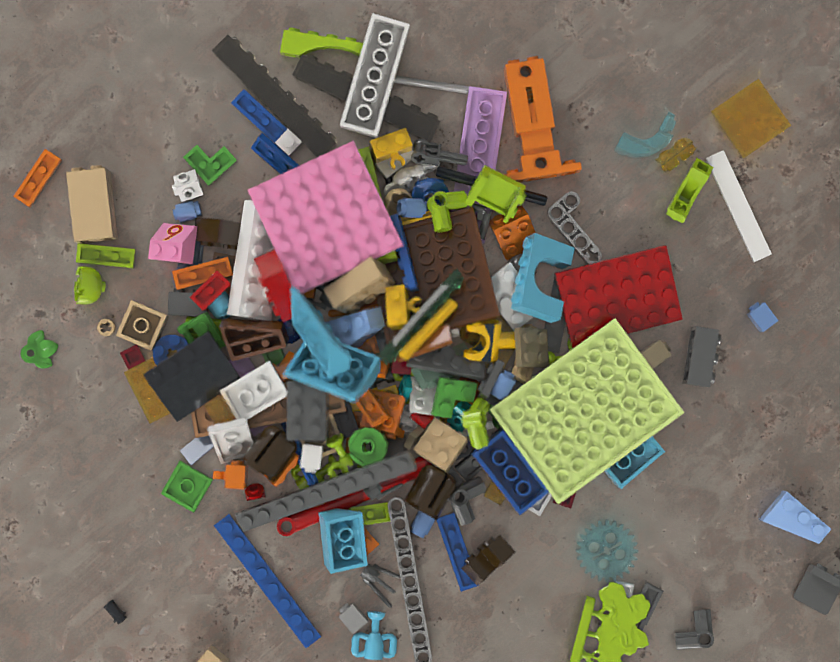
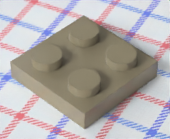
[514,328,549,368]

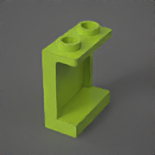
[465,165,526,223]

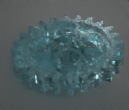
[575,519,639,583]

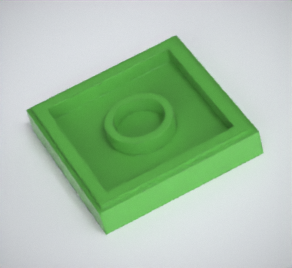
[161,460,213,513]

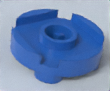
[411,178,449,211]
[153,335,189,365]

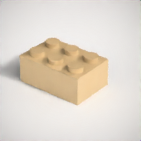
[324,257,395,315]

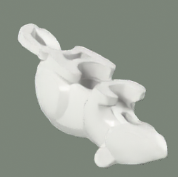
[384,157,440,196]

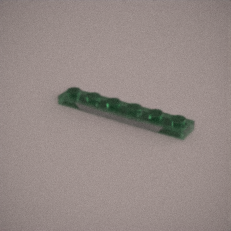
[378,269,464,365]

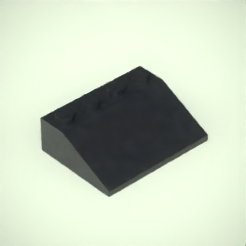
[143,331,241,422]

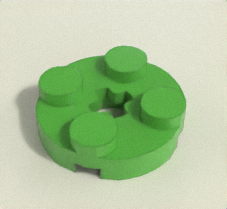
[348,427,388,466]

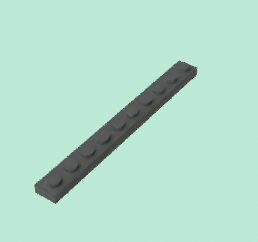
[235,450,417,532]

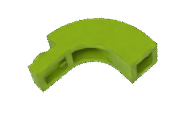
[666,158,713,224]

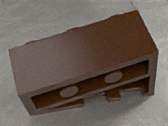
[219,318,289,361]

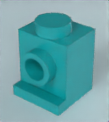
[447,401,472,432]

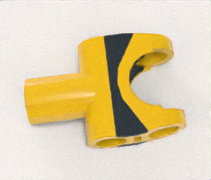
[463,319,515,362]

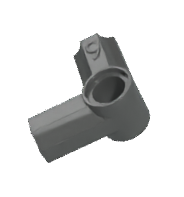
[448,476,486,526]
[675,609,714,650]

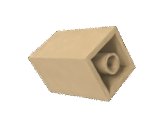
[66,165,118,244]

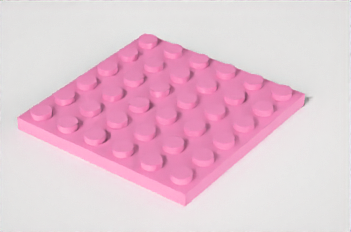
[247,141,403,294]

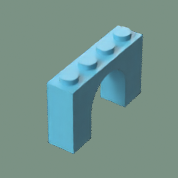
[511,233,575,323]

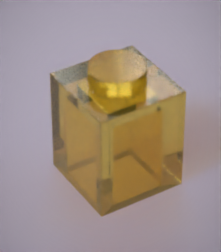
[204,396,234,424]

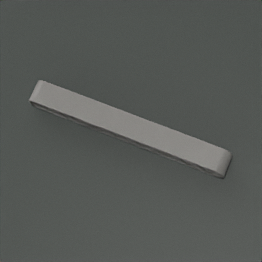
[388,496,432,662]

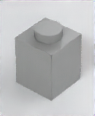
[338,602,368,634]

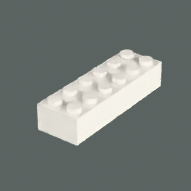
[340,13,410,138]
[227,200,277,321]

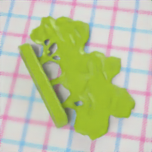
[570,582,650,662]

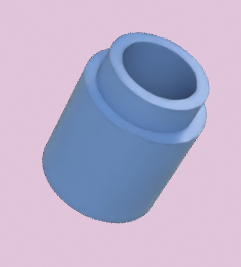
[396,198,427,218]
[173,200,202,223]
[490,370,516,400]
[410,511,435,538]

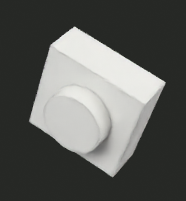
[275,129,302,156]

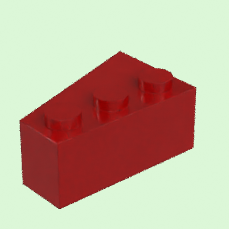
[254,249,292,322]

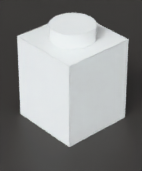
[300,443,323,473]

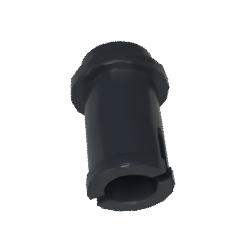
[103,600,127,625]

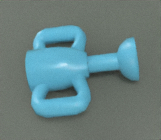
[351,611,397,660]

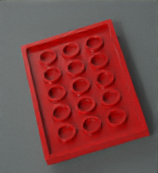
[554,245,683,348]

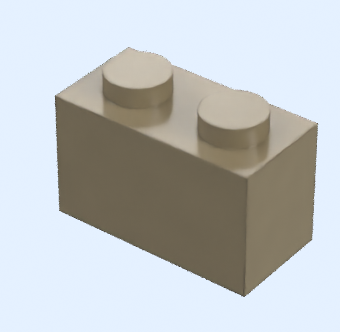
[640,340,672,369]

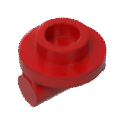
[245,483,266,501]

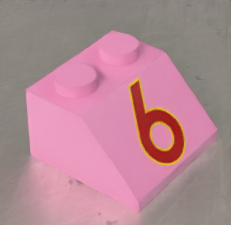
[148,223,198,264]

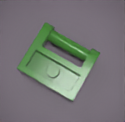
[177,312,226,348]

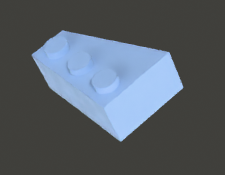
[325,307,385,348]
[759,490,831,544]

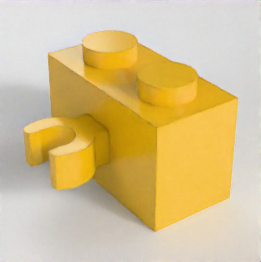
[369,128,413,170]
[385,285,421,330]

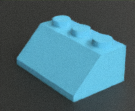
[319,508,368,574]

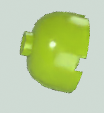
[74,266,106,305]

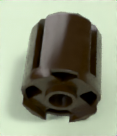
[242,426,297,482]
[403,465,456,520]

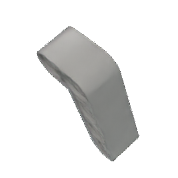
[547,191,602,264]

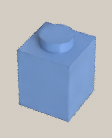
[747,302,779,332]

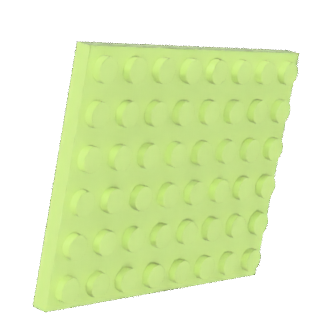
[490,319,684,504]

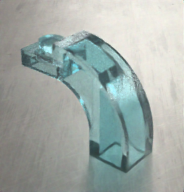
[614,112,676,159]

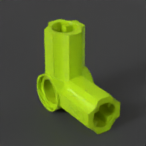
[427,191,467,233]
[462,398,490,449]

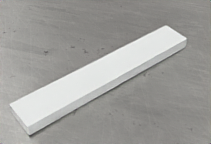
[706,150,772,263]

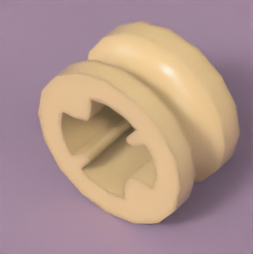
[97,319,116,336]

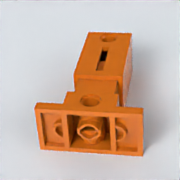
[504,56,582,183]

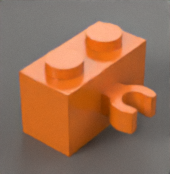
[213,460,249,489]

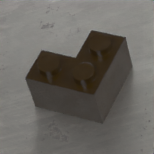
[195,218,241,250]
[461,535,516,585]

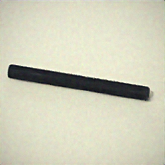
[436,166,548,206]

